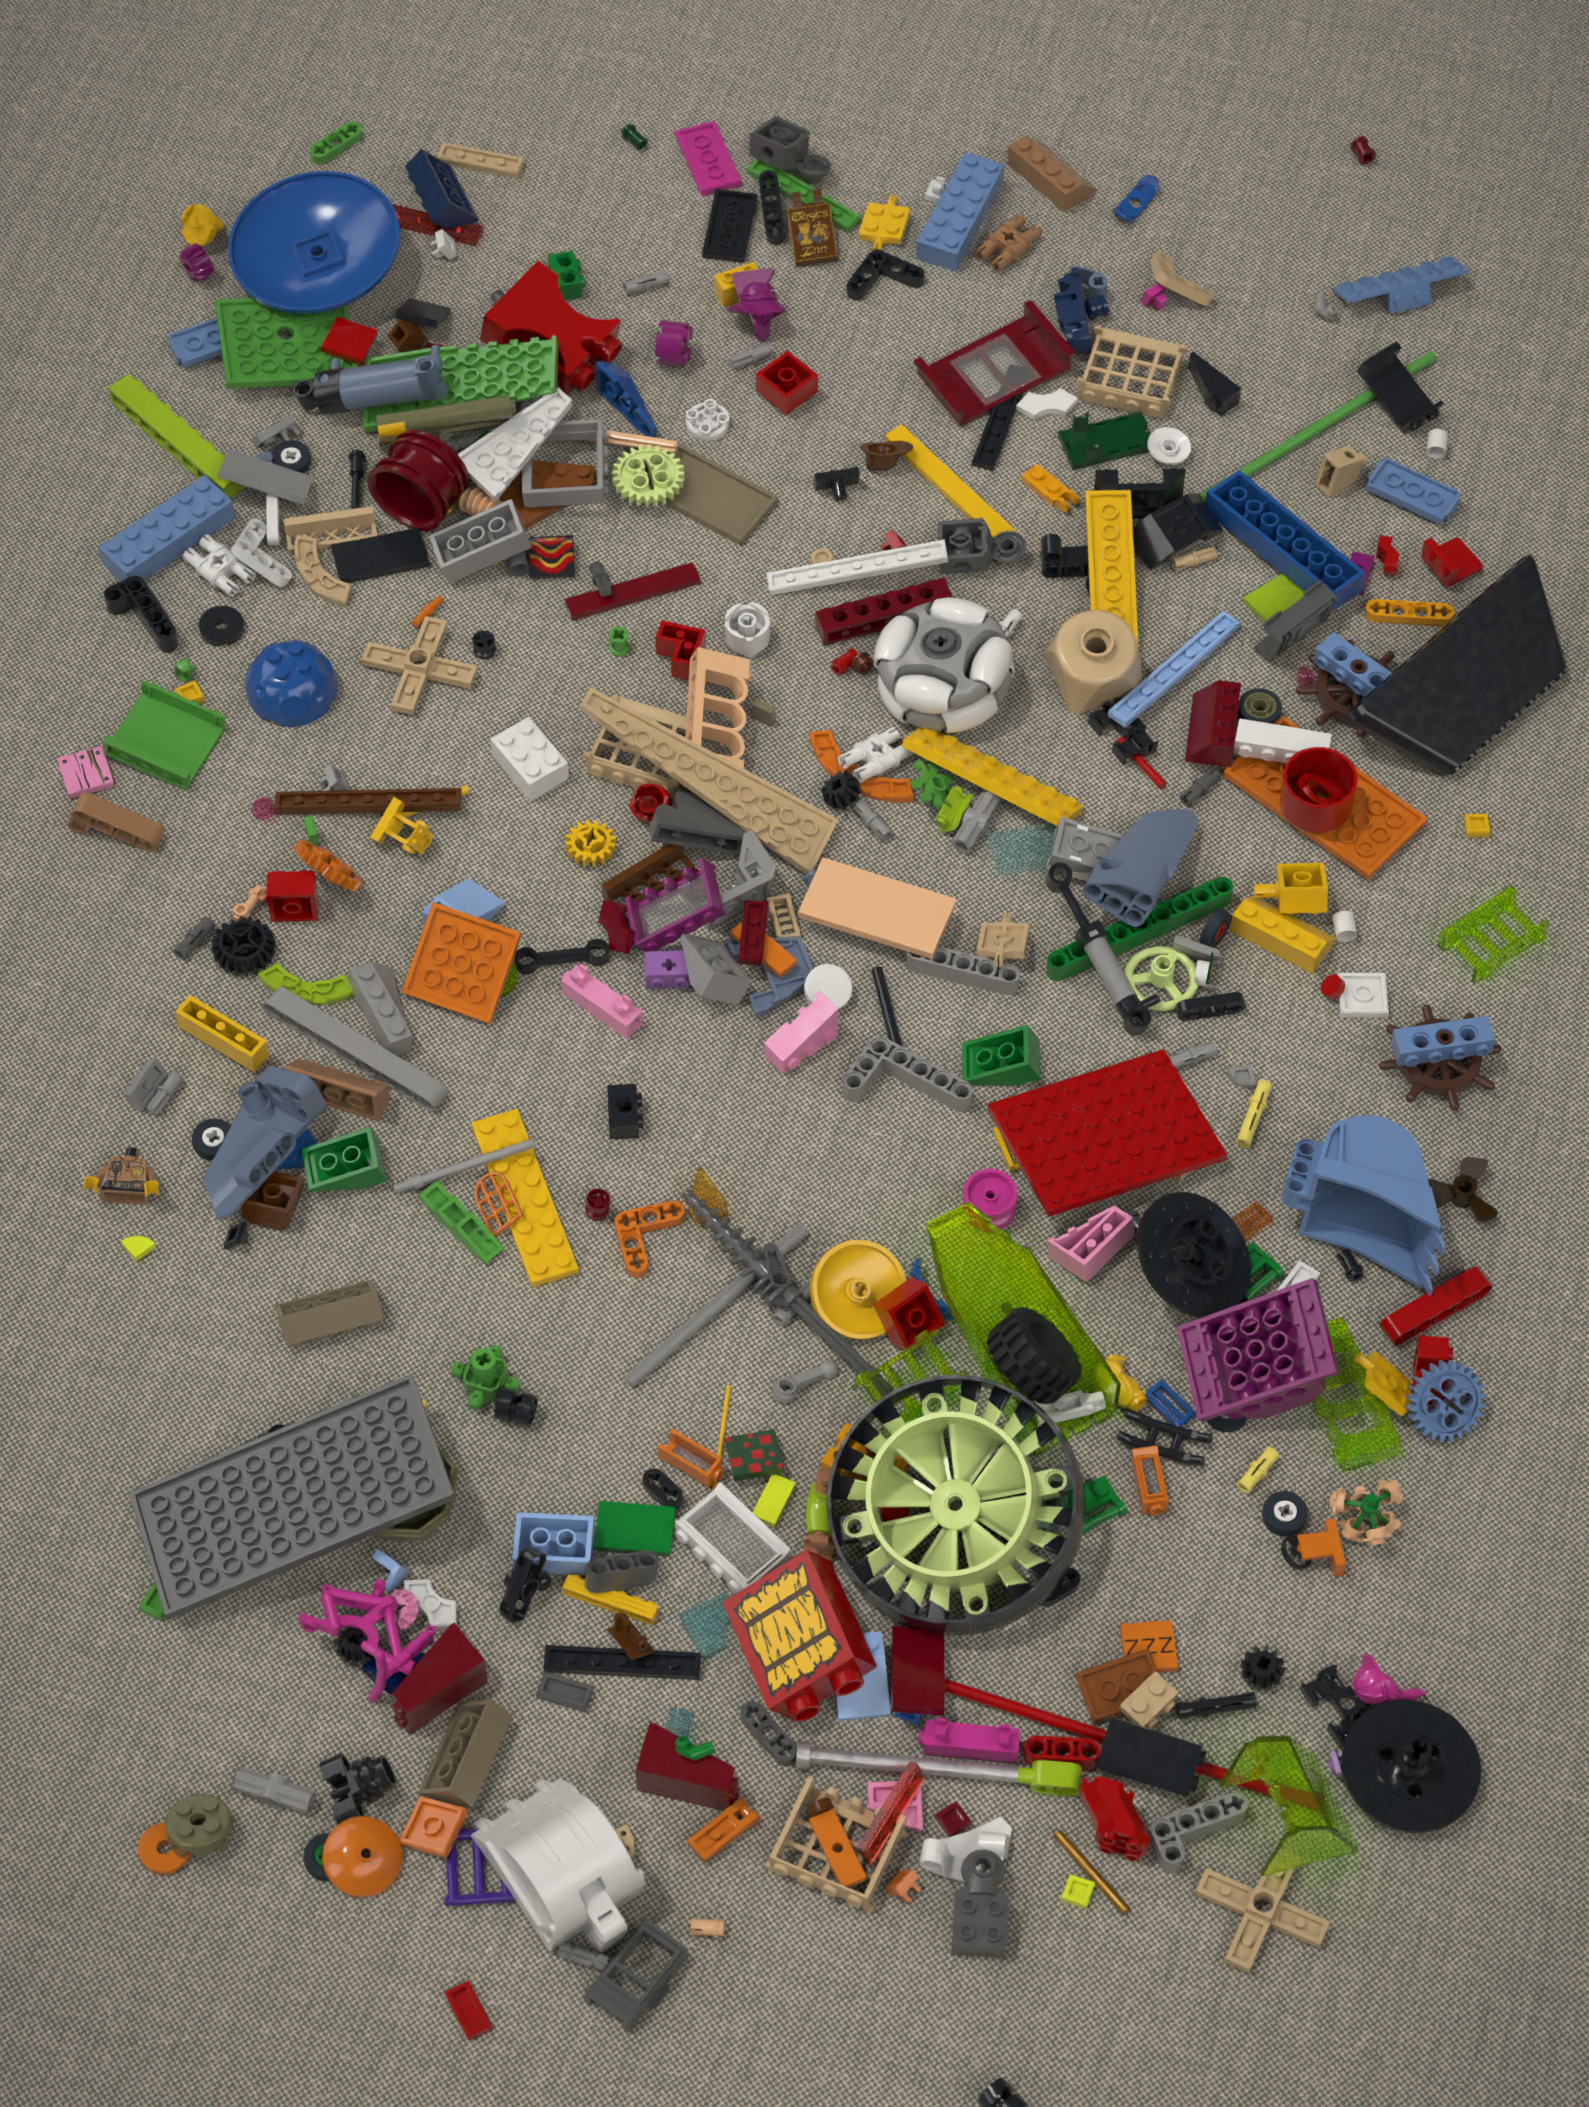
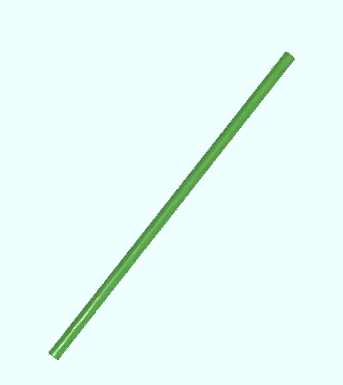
[1200,351,1437,502]

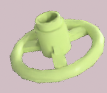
[1124,946,1198,1011]

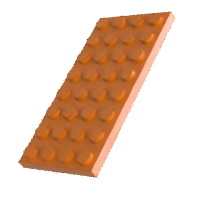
[1223,716,1428,880]

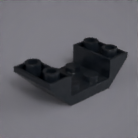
[1094,468,1185,519]
[1133,493,1223,571]

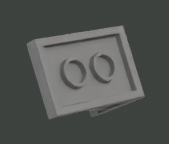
[705,829,776,929]

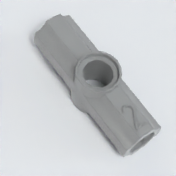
[952,789,1001,854]
[233,1767,316,1814]

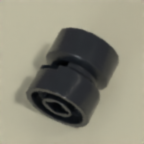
[494,1387,538,1427]
[977,2077,1029,2107]

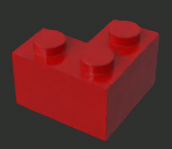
[655,620,706,681]
[1412,1335,1454,1405]

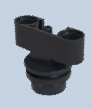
[319,1752,396,1825]

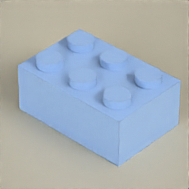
[512,1512,595,1576]

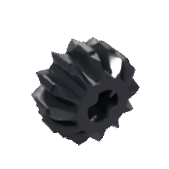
[821,771,862,811]
[334,1626,379,1667]
[1240,1645,1285,1691]

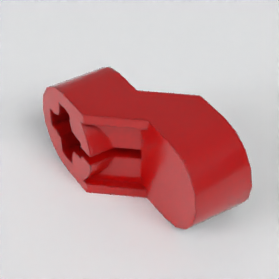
[1376,535,1400,576]

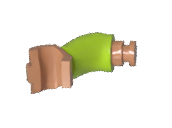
[803,1470,837,1562]

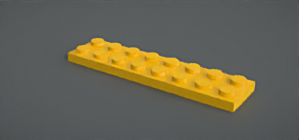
[1085,490,1139,649]
[901,727,1084,826]
[471,1109,579,1288]

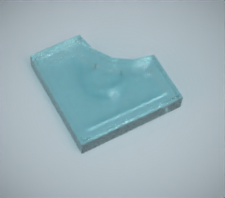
[679,1592,731,1660]

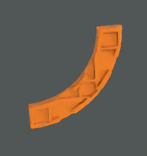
[809,730,914,803]

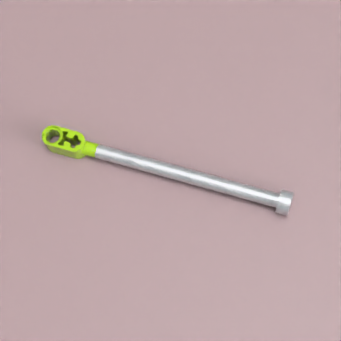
[796,1741,1082,1797]

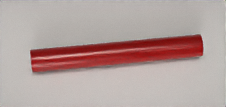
[1117,736,1167,789]

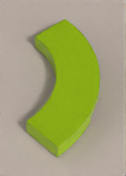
[258,963,354,1005]

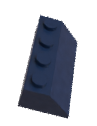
[405,149,479,229]

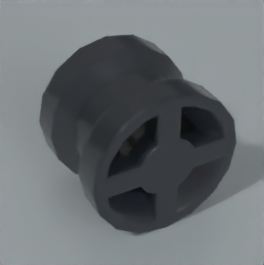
[472,630,496,660]

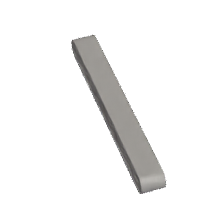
[263,987,449,1112]

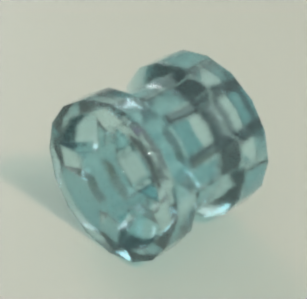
[664,1708,695,1737]

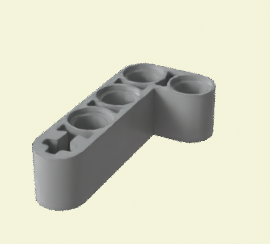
[1150,1792,1249,1874]

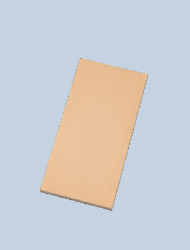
[798,857,956,959]

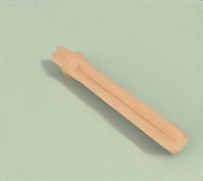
[577,431,678,453]

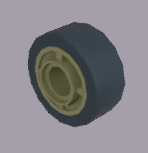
[1237,688,1282,724]

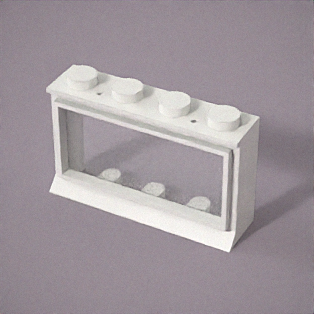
[675,1482,790,1594]

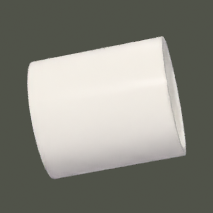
[1426,429,1448,459]
[1332,911,1357,942]

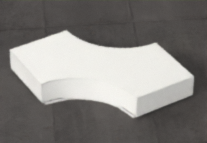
[1016,388,1078,420]
[404,1579,457,1630]

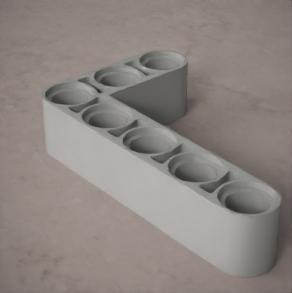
[906,946,1020,995]
[843,1036,973,1112]

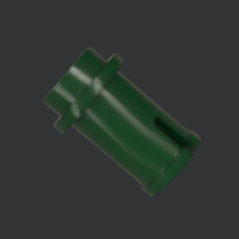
[621,124,648,150]

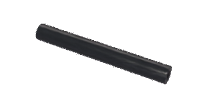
[871,967,903,1047]

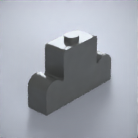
[649,791,747,856]

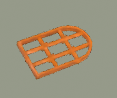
[474,1172,524,1237]

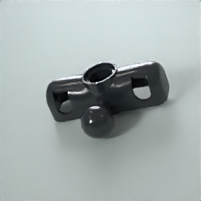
[499,1546,552,1623]

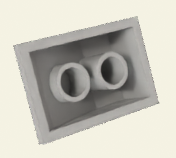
[680,934,751,1004]

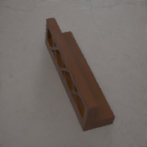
[602,844,695,913]

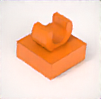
[884,1869,921,1903]

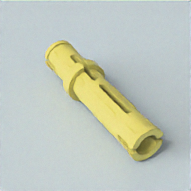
[1235,1079,1273,1148]

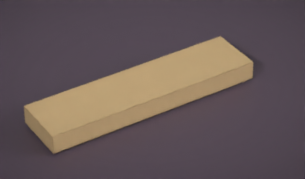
[437,142,525,179]

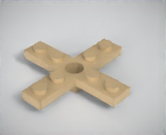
[361,616,478,715]
[1195,1844,1330,1973]

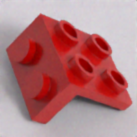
[1421,537,1483,588]

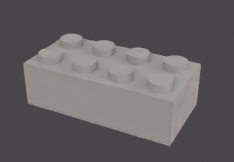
[429,499,532,583]

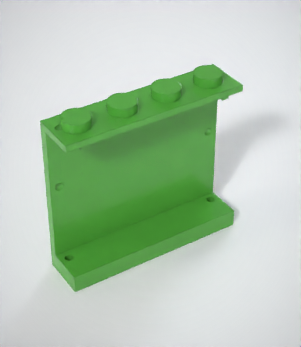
[103,680,225,791]

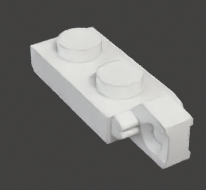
[1034,1390,1106,1426]

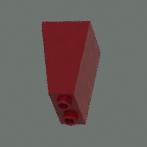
[392,1622,488,1734]
[636,1722,739,1811]

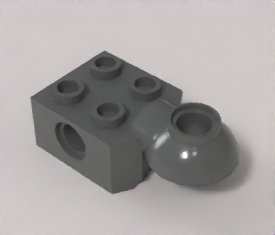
[749,116,831,184]
[938,518,1027,574]
[951,1849,1009,1958]

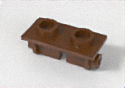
[607,1612,655,1660]

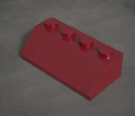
[1185,680,1241,767]

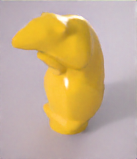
[1098,1354,1148,1411]

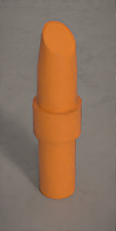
[411,596,443,628]

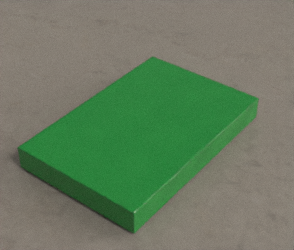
[593,1501,676,1557]

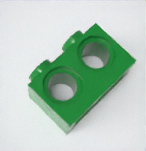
[548,250,585,300]

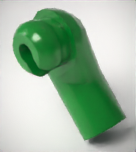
[675,1736,715,1760]

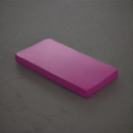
[674,121,742,196]

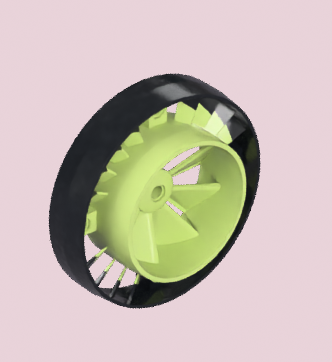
[827,1375,1086,1636]

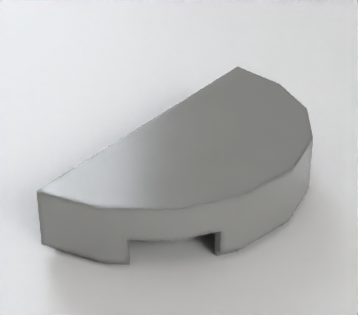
[1173,935,1220,962]

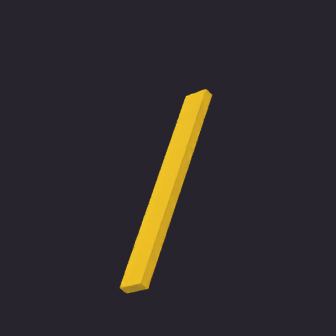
[885,424,1018,537]

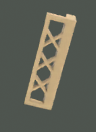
[283,506,377,554]

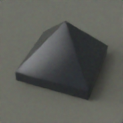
[223,1221,248,1250]

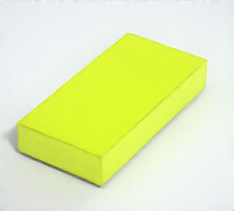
[752,1474,796,1528]

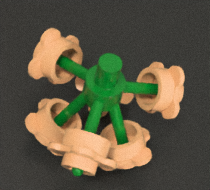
[1330,1479,1403,1547]

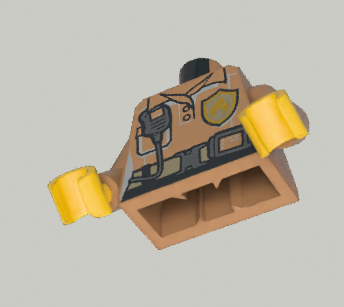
[83,1147,160,1205]

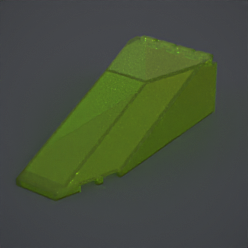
[926,1202,1121,1457]

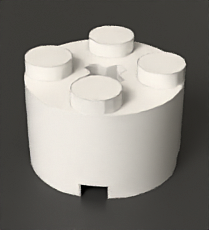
[724,602,770,658]

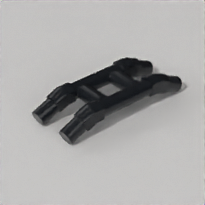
[1116,1408,1213,1467]

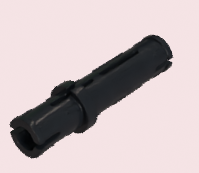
[1176,1692,1257,1720]

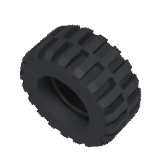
[987,1307,1082,1404]

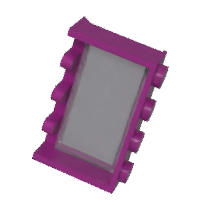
[625,858,726,952]

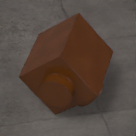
[387,319,428,353]

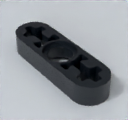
[1175,992,1246,1021]

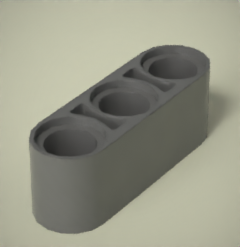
[584,1551,659,1593]

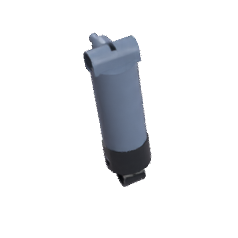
[293,345,449,415]

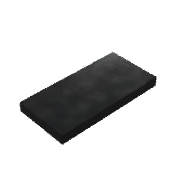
[702,189,758,263]
[331,527,429,583]

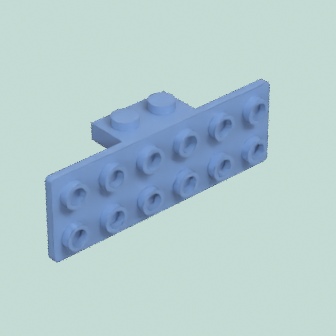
[1333,256,1469,314]

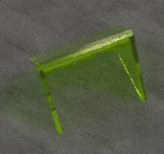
[1220,1735,1359,1877]

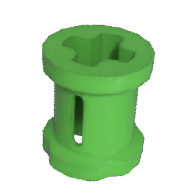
[609,626,630,656]

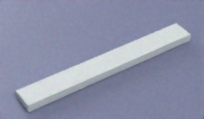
[767,539,948,596]

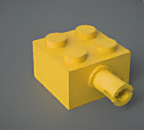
[1254,863,1328,915]

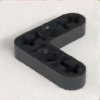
[846,250,925,300]

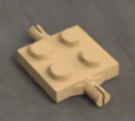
[976,912,1030,967]

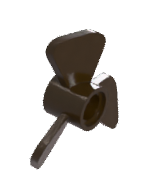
[1428,1157,1498,1223]

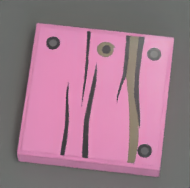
[57,746,115,799]

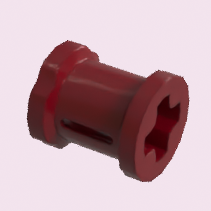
[1350,136,1376,165]

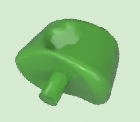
[174,658,196,682]

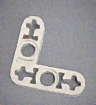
[231,519,292,587]

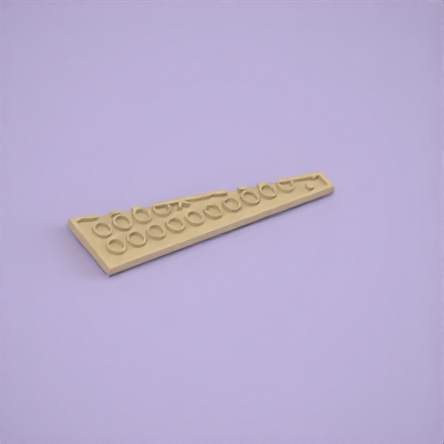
[579,687,839,874]

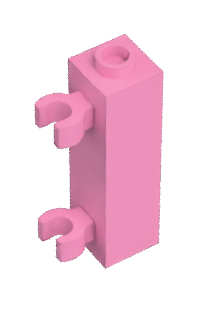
[561,963,643,1039]

